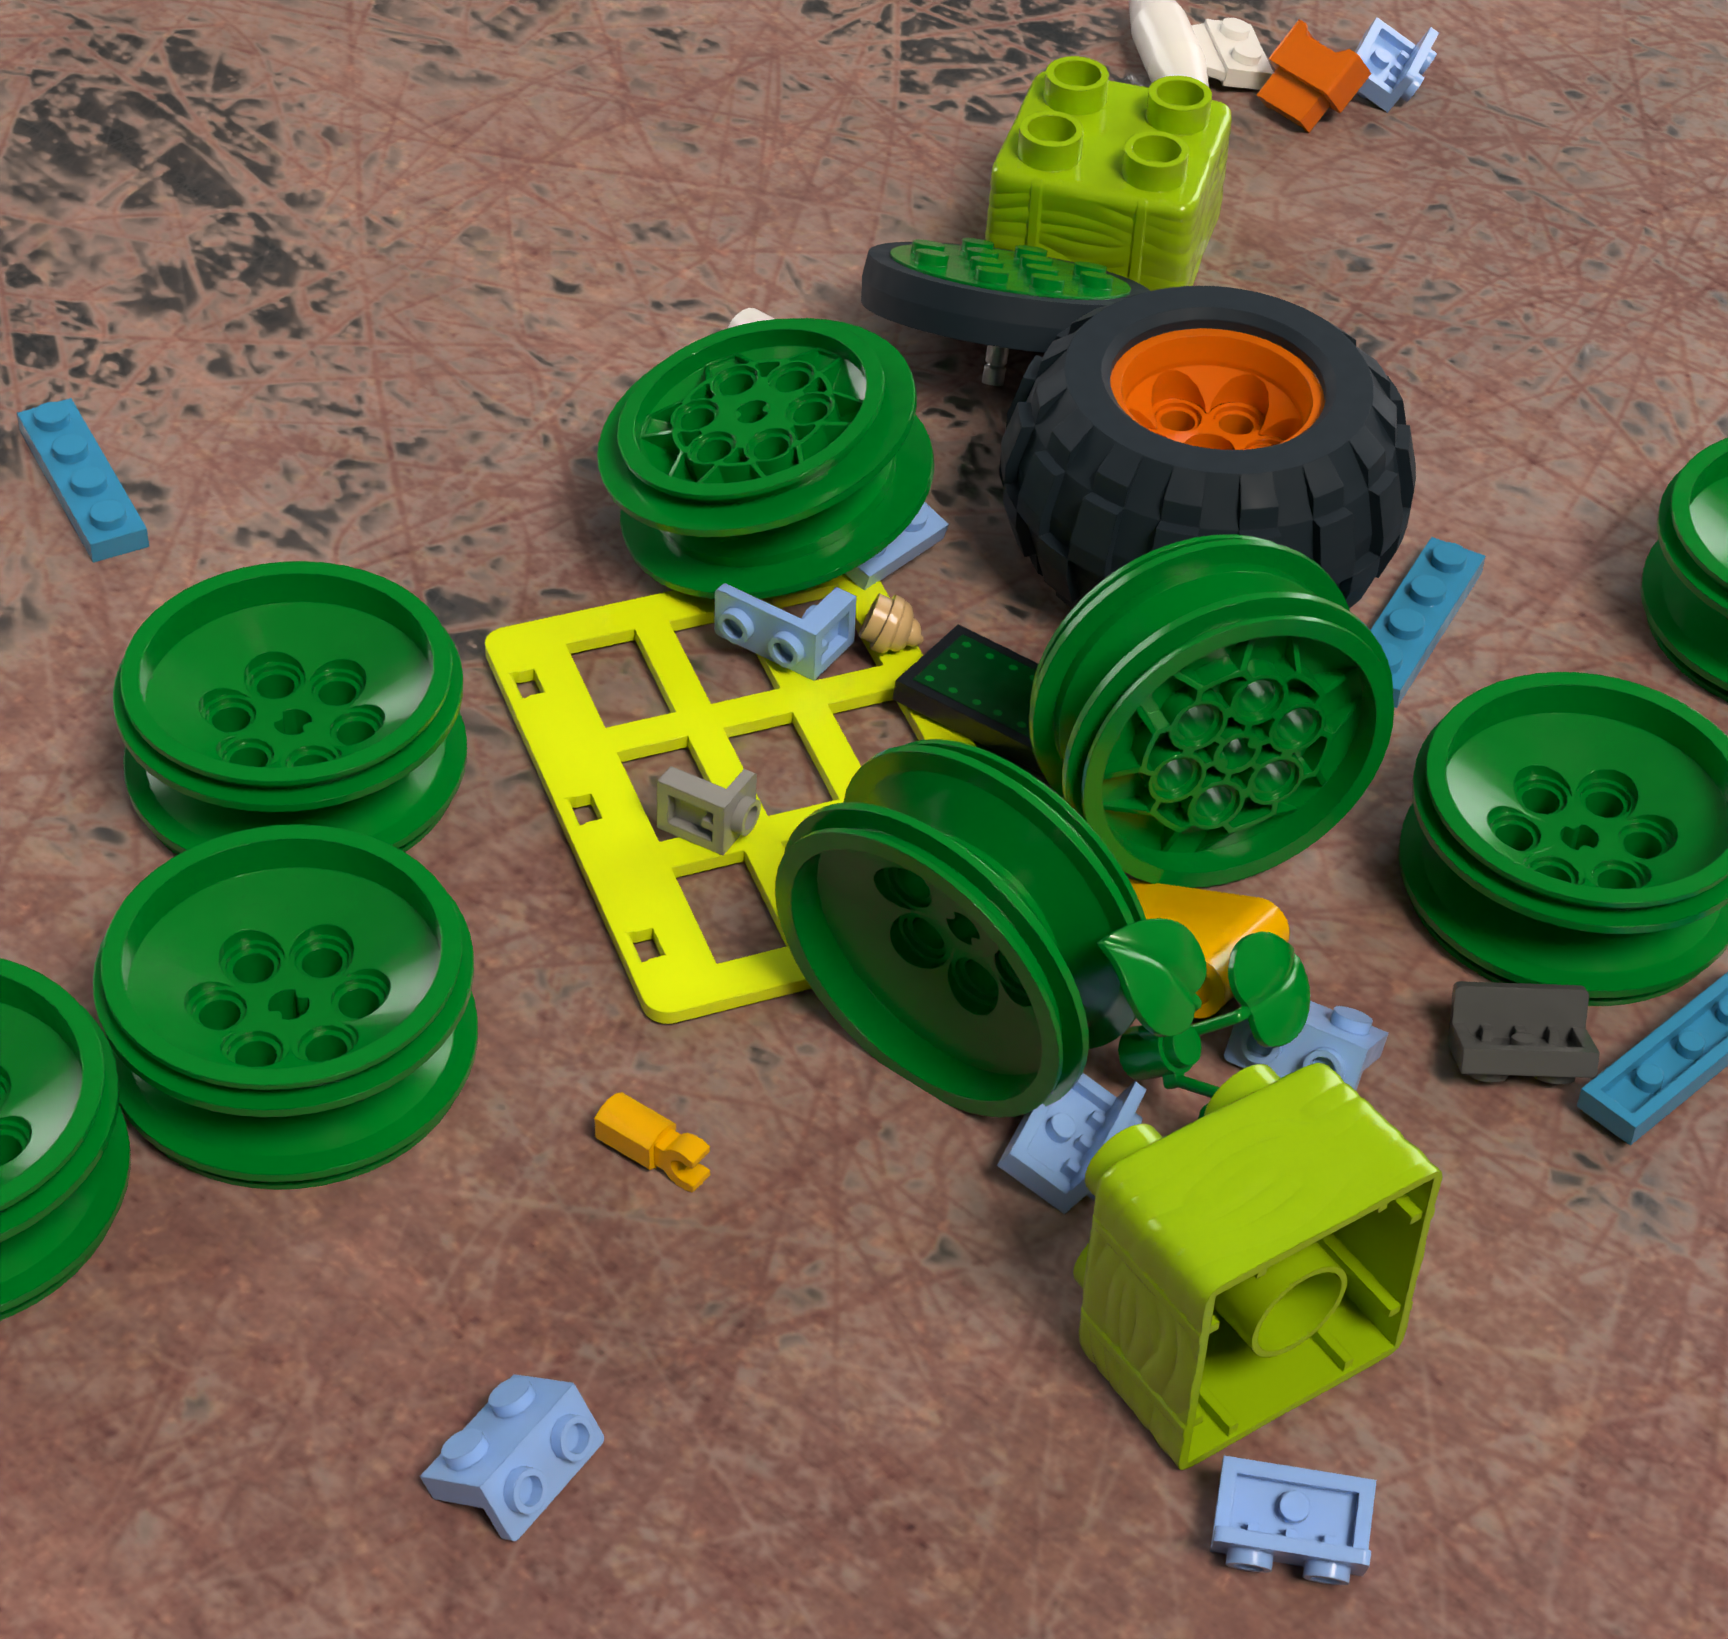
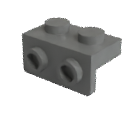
[1447,981,1600,1084]

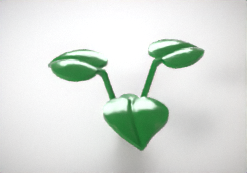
[1097,918,1310,1119]

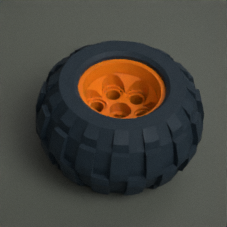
[999,286,1416,609]

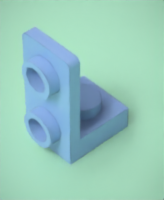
[714,583,857,681]

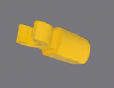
[594,1092,710,1192]

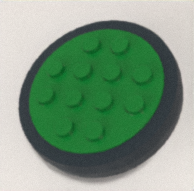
[861,238,1150,386]

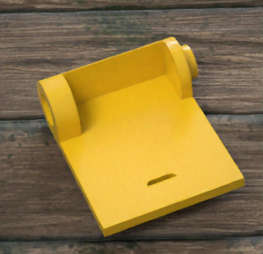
[1129,879,1290,1019]

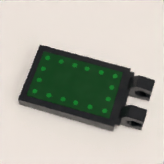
[892,624,1044,776]

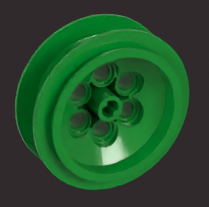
[597,318,935,599]

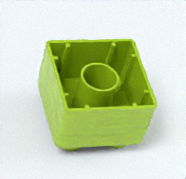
[985,56,1232,291]
[1073,1063,1443,1470]

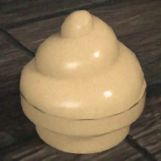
[859,593,924,653]

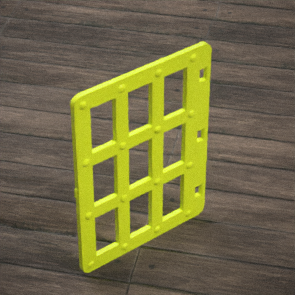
[485,574,976,1024]

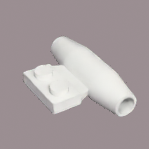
[1128,0,1274,90]

